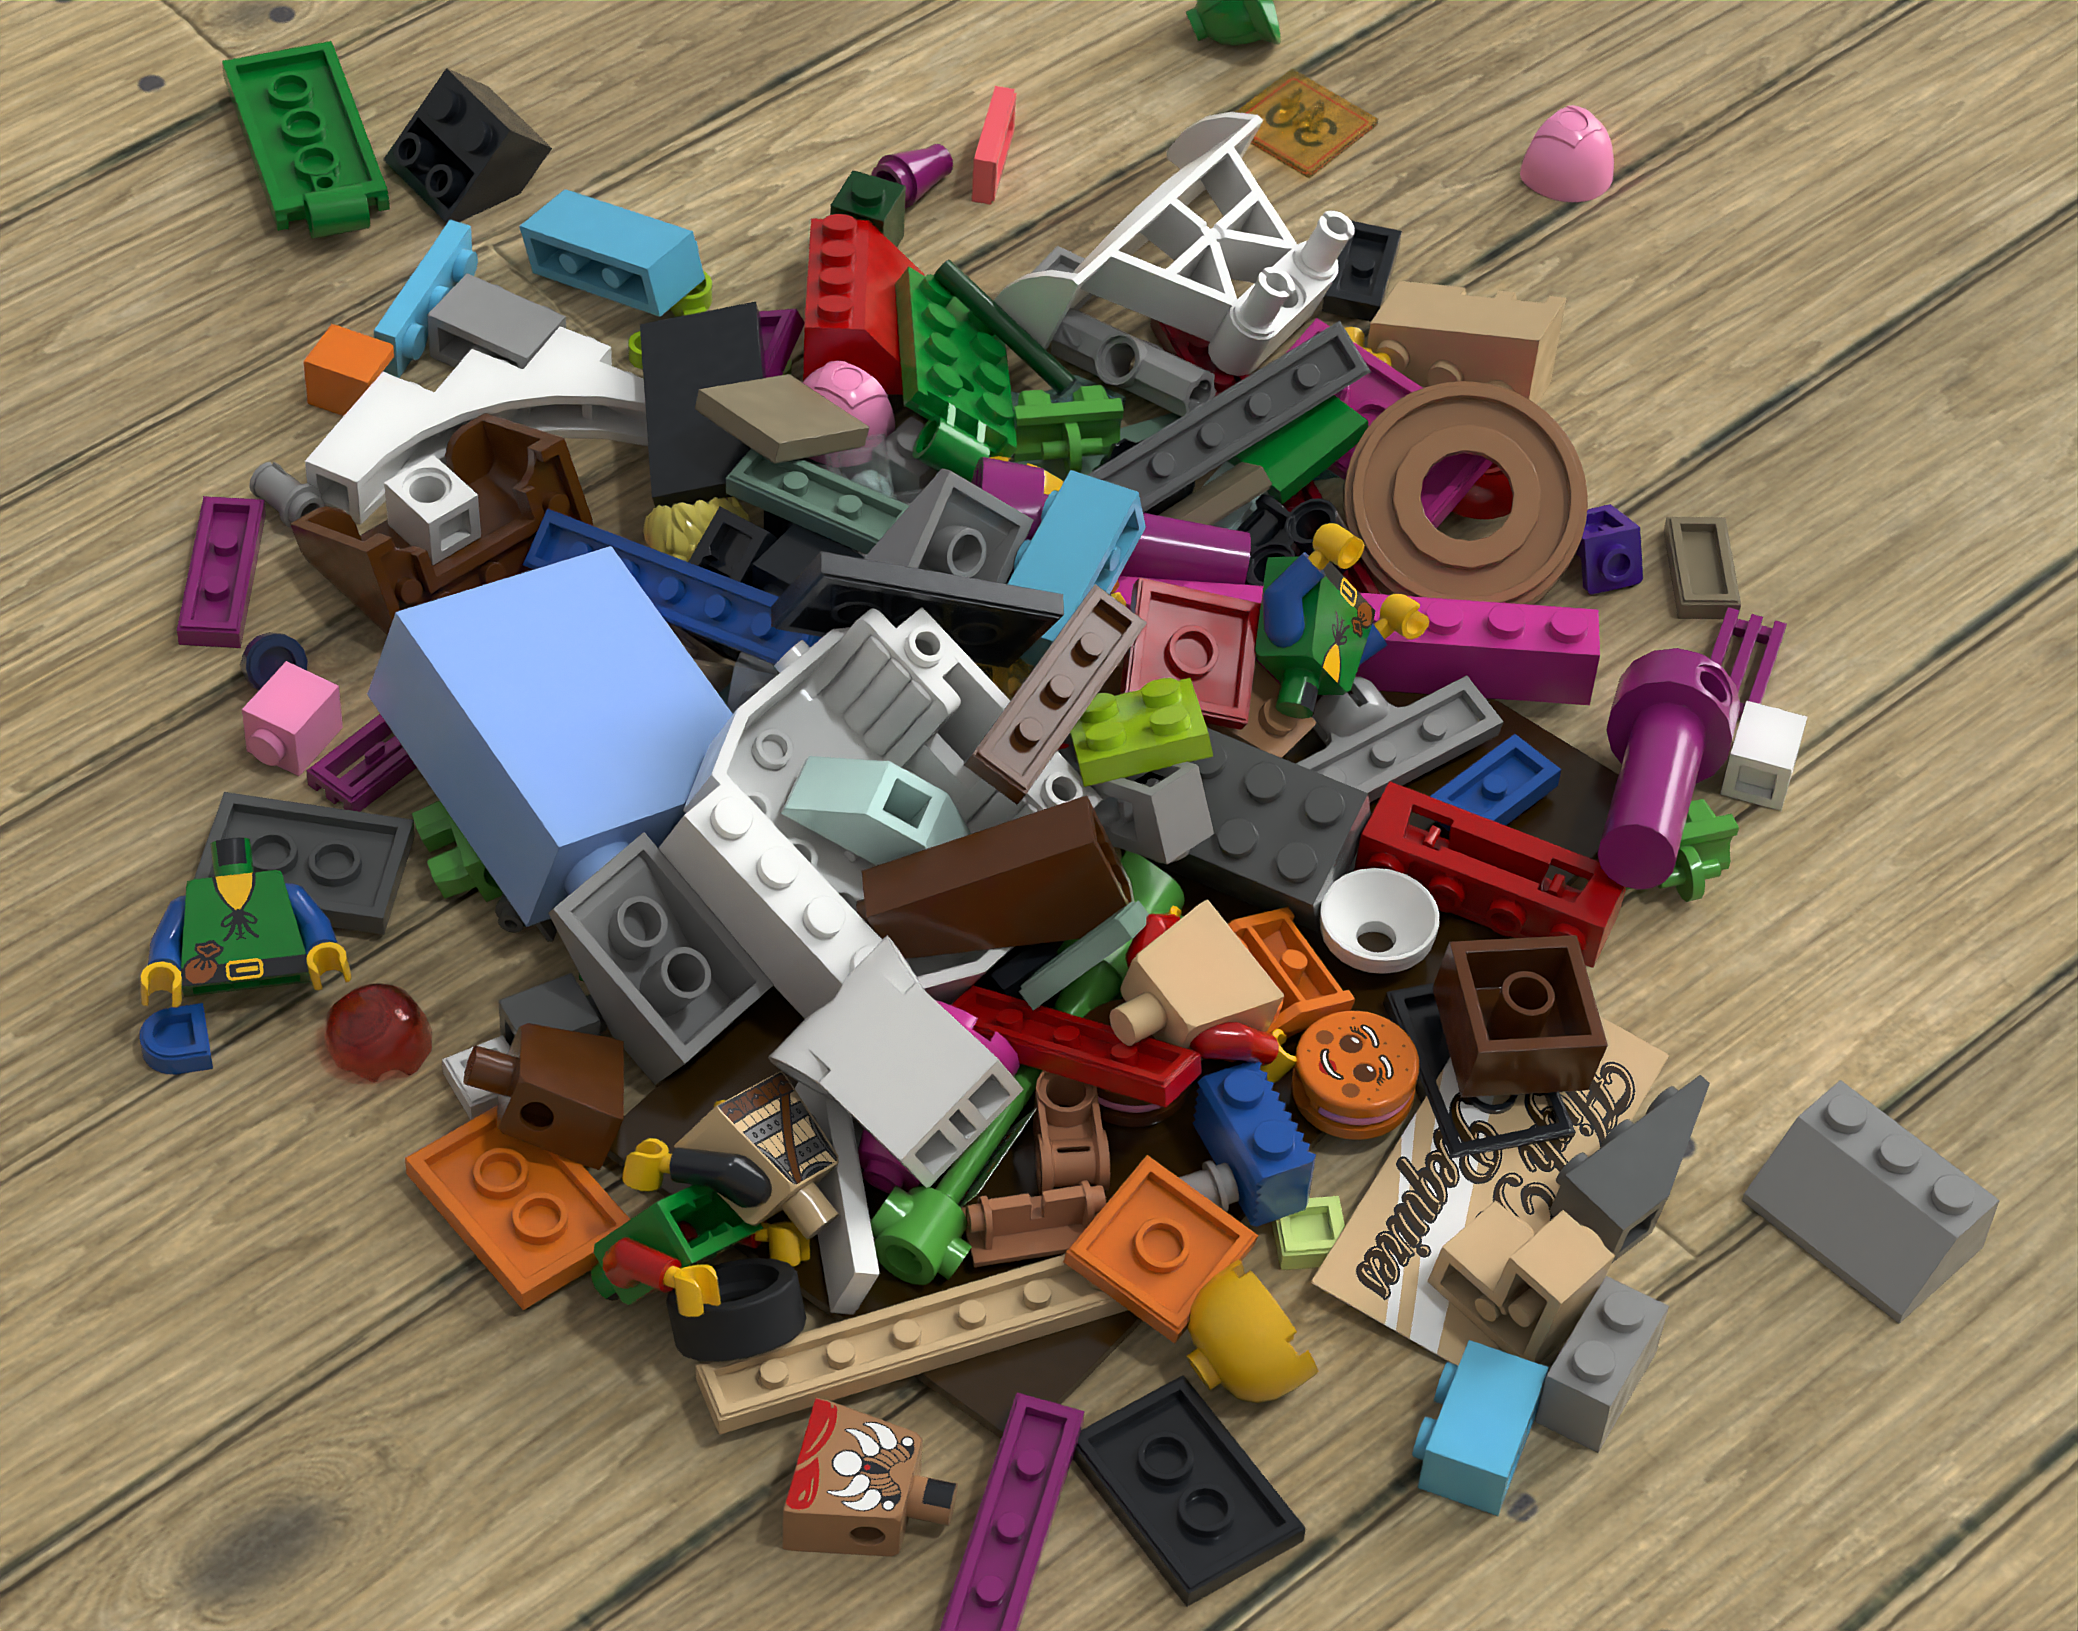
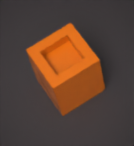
[304,324,394,416]

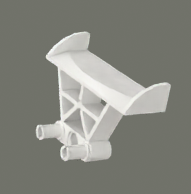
[994,112,1354,376]

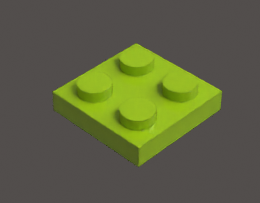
[1070,678,1213,787]

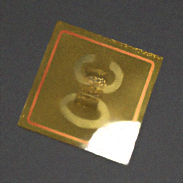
[1236,68,1378,179]

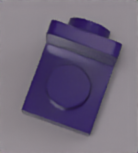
[1575,504,1643,594]

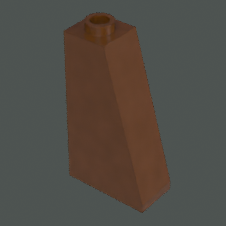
[856,795,1135,959]

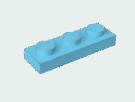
[374,220,478,378]

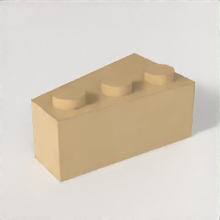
[1367,281,1566,404]

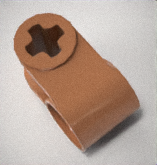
[1032,1071,1110,1195]

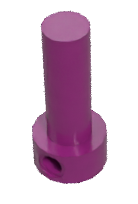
[971,457,1251,585]
[1598,648,1740,890]

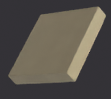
[695,374,869,464]

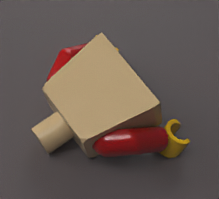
[1110,899,1297,1083]

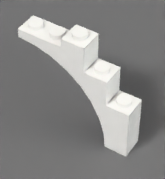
[305,326,648,525]

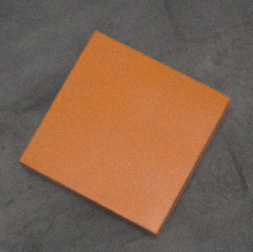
[1063,1155,1258,1344]

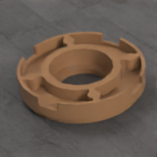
[1343,381,1588,605]

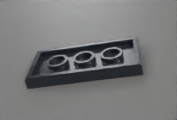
[640,301,766,508]
[771,552,1064,668]

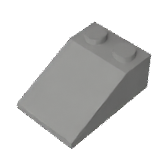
[864,468,1034,584]
[548,832,774,1085]

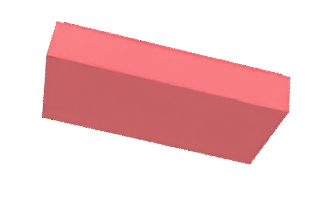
[972,86,1017,204]

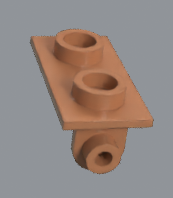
[961,1180,1106,1267]

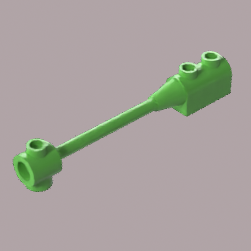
[870,851,1184,1285]

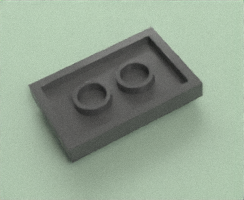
[194,792,415,935]

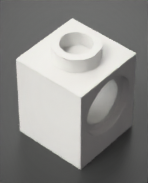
[384,454,481,566]
[1720,701,1807,811]

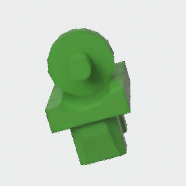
[1013,385,1124,475]
[1626,799,1739,902]
[412,800,503,902]

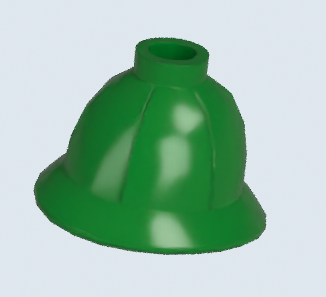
[1185,0,1281,45]

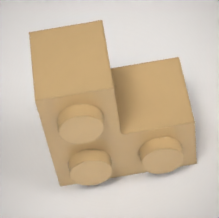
[1427,1200,1615,1364]

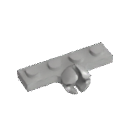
[1296,676,1503,803]

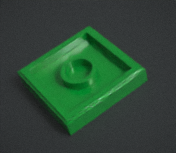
[1227,395,1369,504]

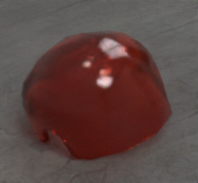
[323,983,432,1082]

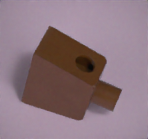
[463,1023,624,1170]

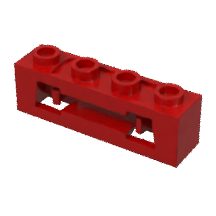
[1354,781,1626,968]

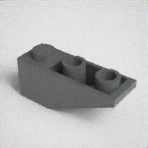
[1549,1075,1710,1263]

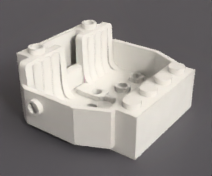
[658,607,1103,1019]

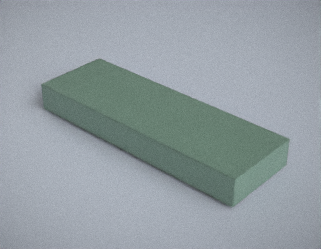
[726,448,909,555]

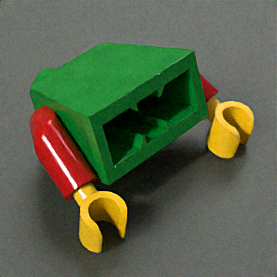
[591,1185,810,1317]

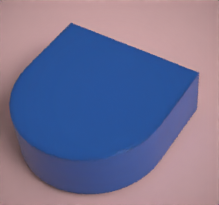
[139,1003,213,1074]

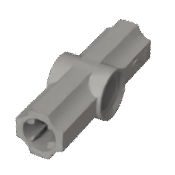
[1051,308,1216,417]

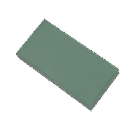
[1019,900,1149,1010]

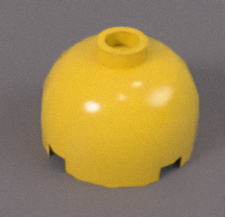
[1186,1259,1319,1403]

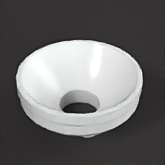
[1320,868,1439,974]

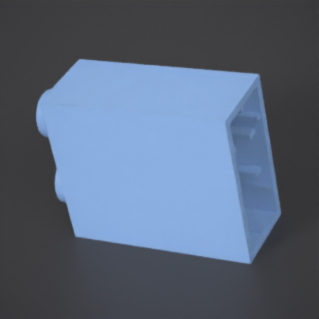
[367,546,733,927]

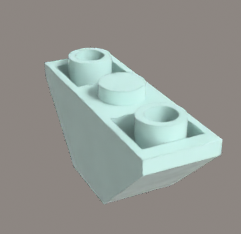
[781,756,972,865]

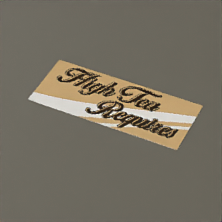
[1312,1016,1669,1366]

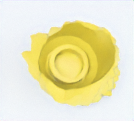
[643,497,750,562]

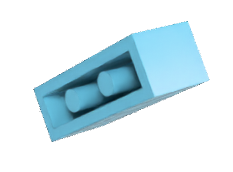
[519,189,705,317]
[1007,470,1146,666]

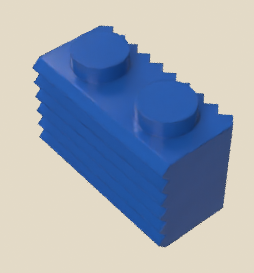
[1192,1062,1316,1227]

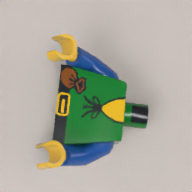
[1255,523,1429,719]
[141,838,352,1008]

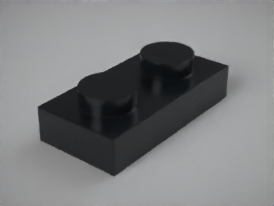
[1322,221,1402,322]

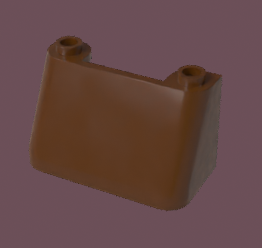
[290,413,593,635]

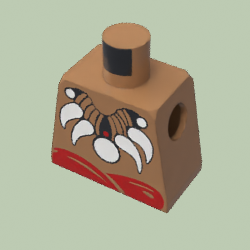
[783,1397,958,1557]

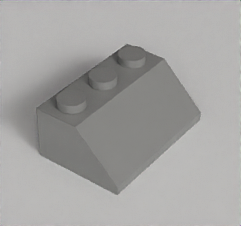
[1742,1080,2000,1324]

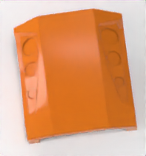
[1225,907,1356,1062]

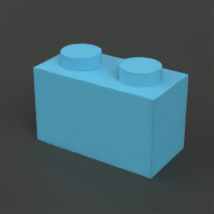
[1412,1340,1549,1516]

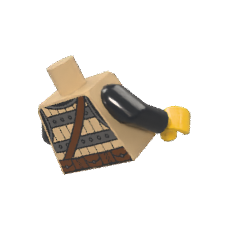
[622,1071,839,1240]

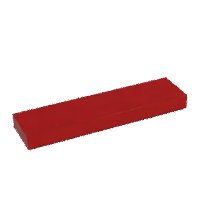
[951,985,1201,1108]

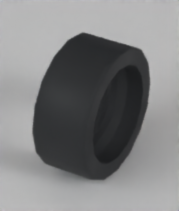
[666,1258,806,1362]

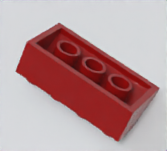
[803,214,925,395]

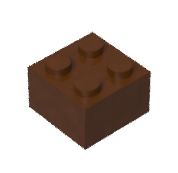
[1432,935,1608,1098]

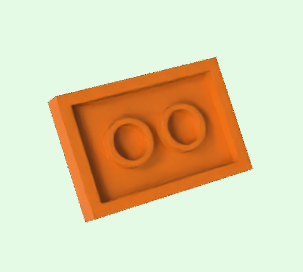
[405,1105,630,1310]

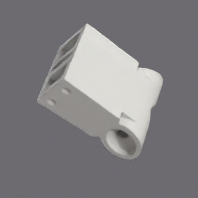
[768,936,1024,1188]

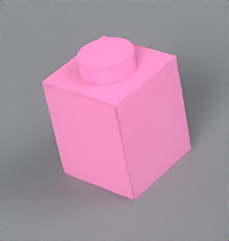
[242,661,343,776]

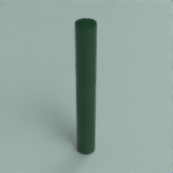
[934,259,1077,396]

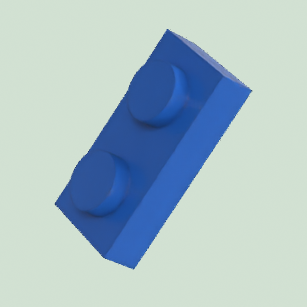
[1430,734,1562,832]

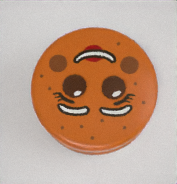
[1291,1011,1419,1140]

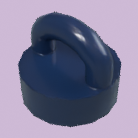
[240,632,308,691]

